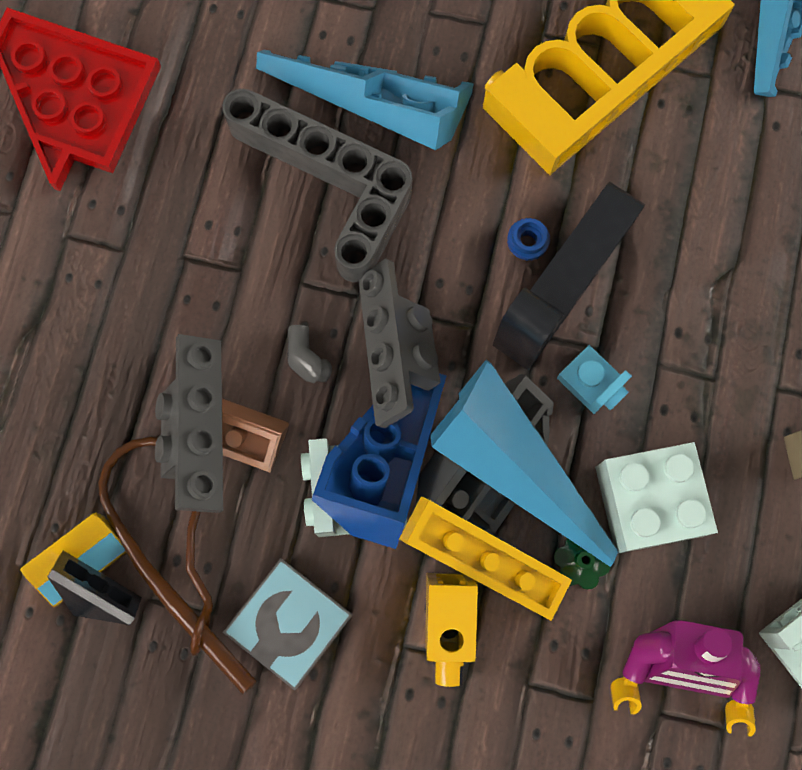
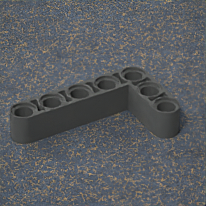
[222,88,412,282]

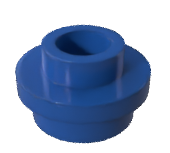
[507,218,550,260]

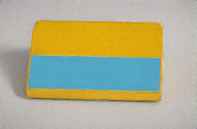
[20,513,126,607]

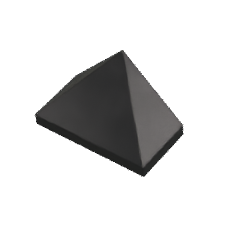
[47,550,142,625]

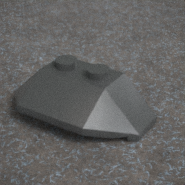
[415,374,554,534]

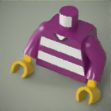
[610,620,761,737]

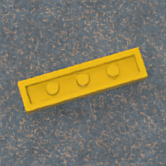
[399,496,572,621]

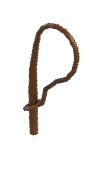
[98,437,257,695]

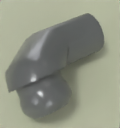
[287,325,332,383]

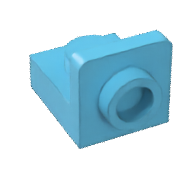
[557,345,632,414]

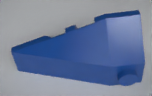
[312,373,447,549]

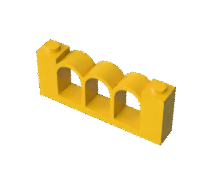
[483,0,735,175]

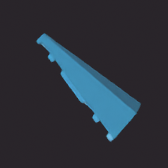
[256,50,473,150]
[430,360,618,567]

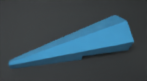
[754,0,802,97]

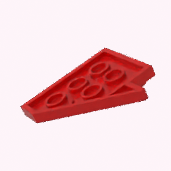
[0,7,161,191]

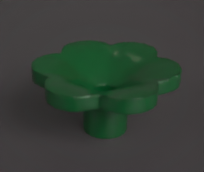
[553,538,610,590]

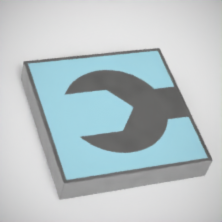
[223,558,353,690]

